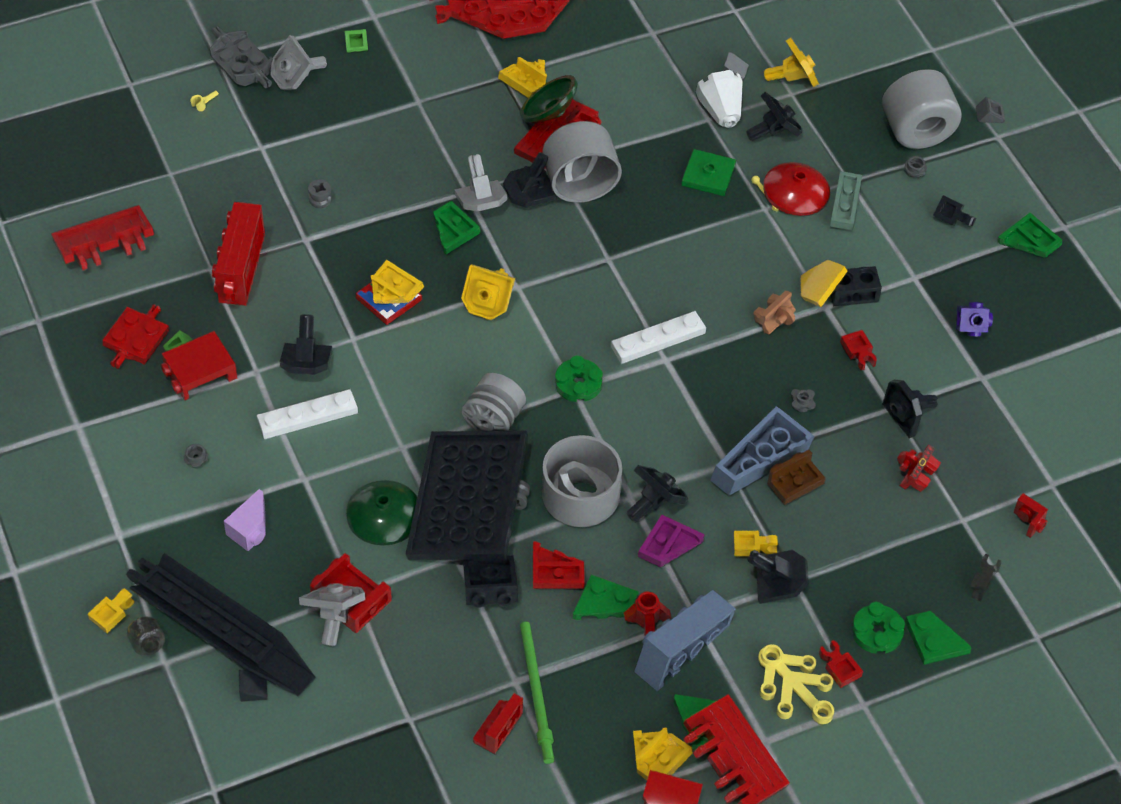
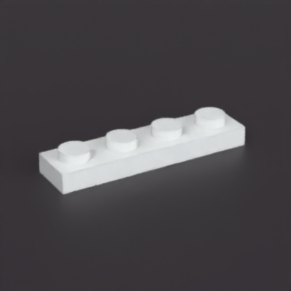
[611,311,706,364]
[257,389,358,439]

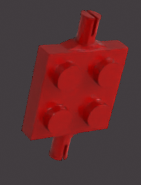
[102,304,169,369]

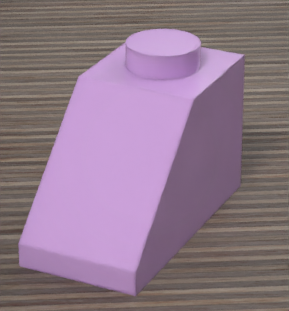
[224,489,266,551]

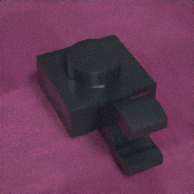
[933,195,977,226]

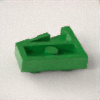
[998,213,1062,258]

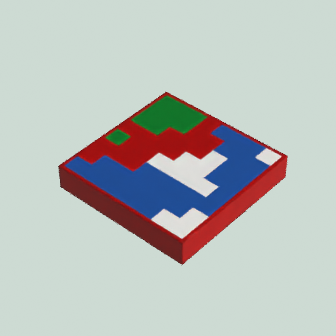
[356,282,422,325]

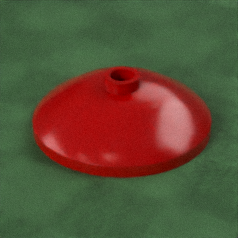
[763,162,830,216]

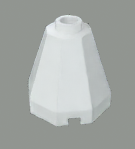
[696,70,742,128]

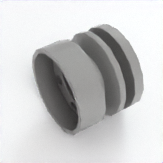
[462,373,526,431]

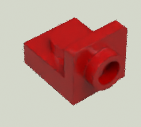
[1013,493,1048,538]

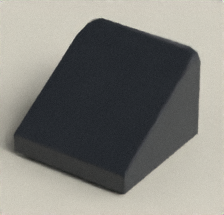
[239,670,267,702]

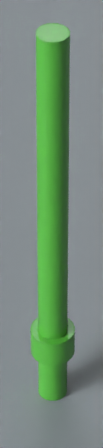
[520,622,554,764]

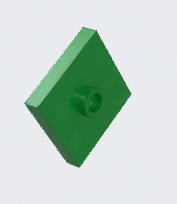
[681,149,737,196]

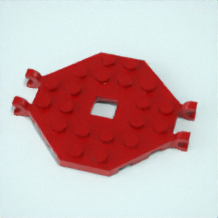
[429,0,570,39]

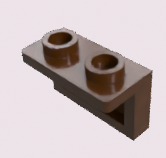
[767,449,826,505]

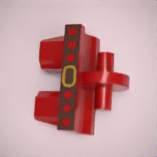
[897,445,941,492]

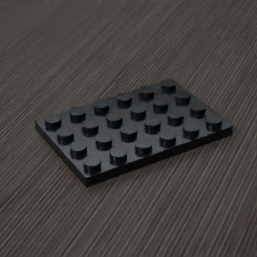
[405,430,528,560]

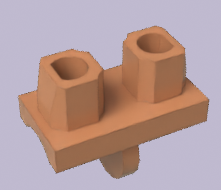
[753,291,796,334]

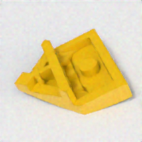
[498,57,547,98]
[371,260,424,304]
[801,260,847,307]
[633,728,693,780]

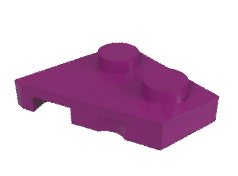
[638,515,705,567]

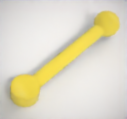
[751,176,779,211]

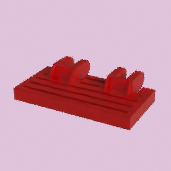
[514,100,601,170]
[51,205,154,271]
[683,694,790,804]

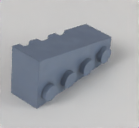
[634,590,736,691]

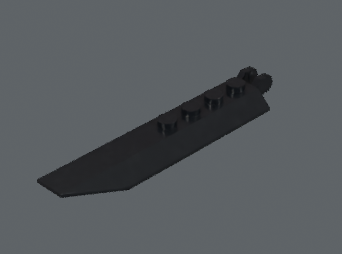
[126,553,316,696]

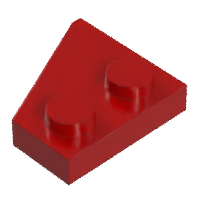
[533,541,585,589]

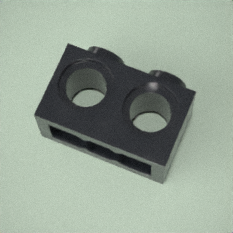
[830,266,882,307]

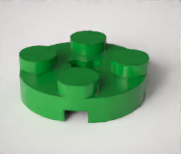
[555,356,603,402]
[852,602,905,654]

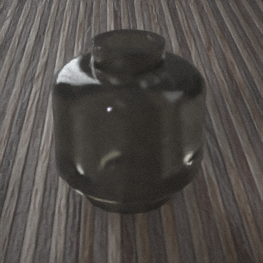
[127,616,165,656]

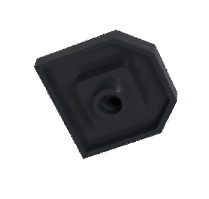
[746,92,803,141]
[503,152,558,208]
[280,314,332,375]
[882,379,938,439]
[627,465,688,522]
[747,550,809,604]

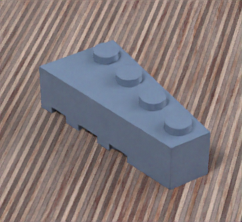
[710,406,814,496]

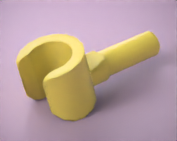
[190,90,219,112]

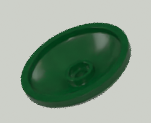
[520,75,578,123]
[346,480,417,546]

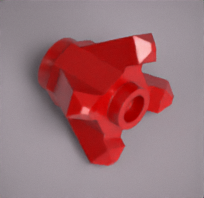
[624,591,671,636]

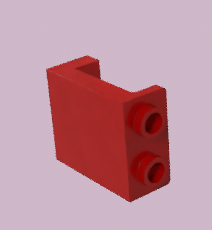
[161,331,238,400]
[310,553,392,633]

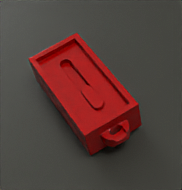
[212,202,265,306]

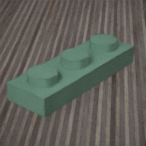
[830,171,862,230]

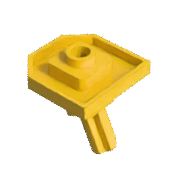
[764,38,819,87]
[461,264,515,320]

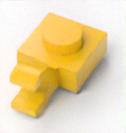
[734,531,778,556]
[87,588,135,633]

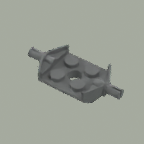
[210,26,272,88]

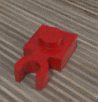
[840,330,877,370]
[819,640,863,688]

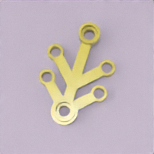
[758,644,834,724]

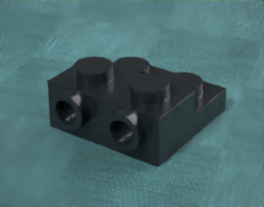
[463,555,518,608]

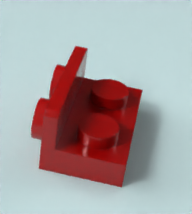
[473,693,523,754]

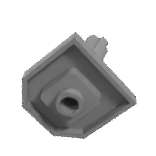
[271,35,327,90]
[454,154,507,211]
[299,583,365,646]

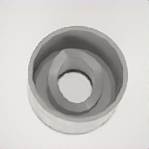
[882,70,962,149]
[543,121,622,202]
[542,435,622,527]

